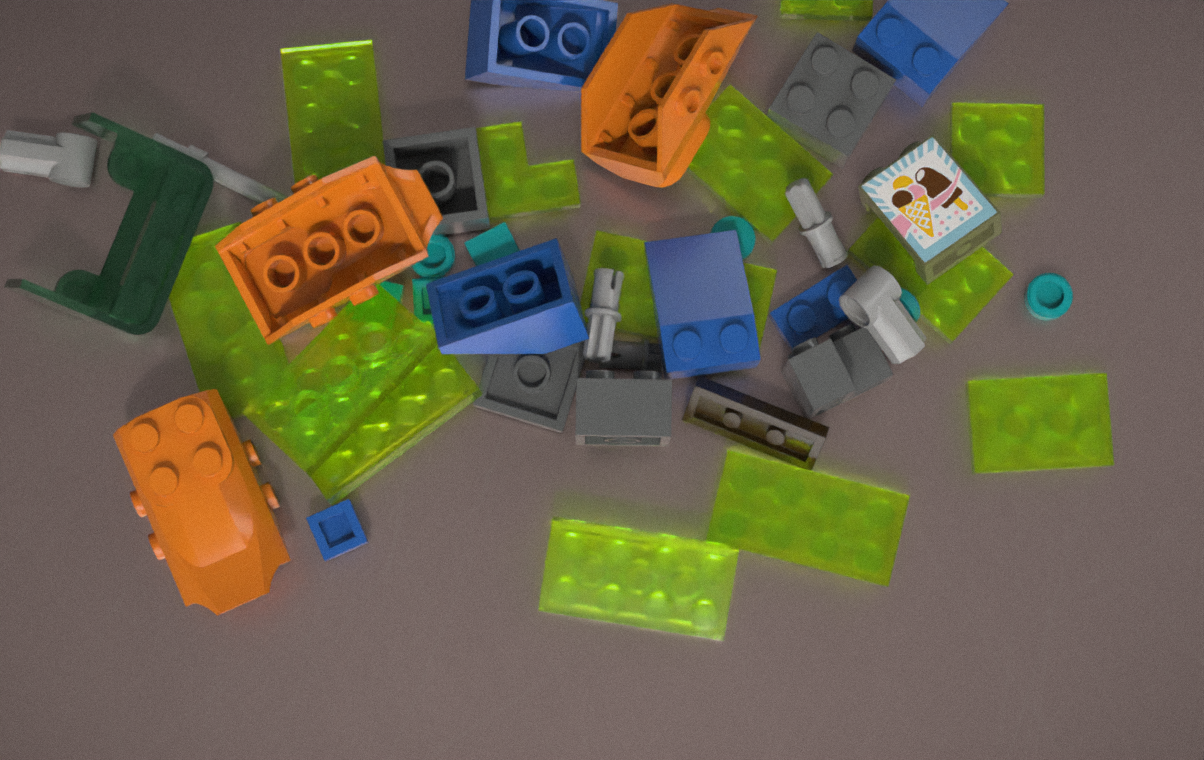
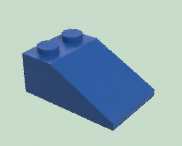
[465,0,618,92]
[852,0,1009,107]
[644,230,761,380]
[426,238,589,354]

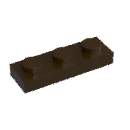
[682,375,830,472]

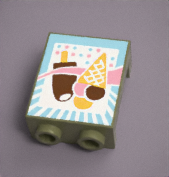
[858,135,1002,285]

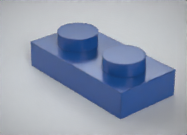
[768,265,857,350]

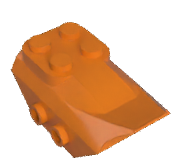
[581,3,758,188]
[215,155,443,345]
[113,389,291,616]

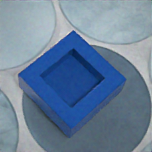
[306,499,369,562]

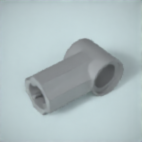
[0,130,97,188]
[839,266,927,364]

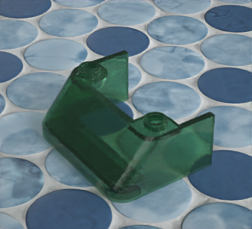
[4,112,214,335]

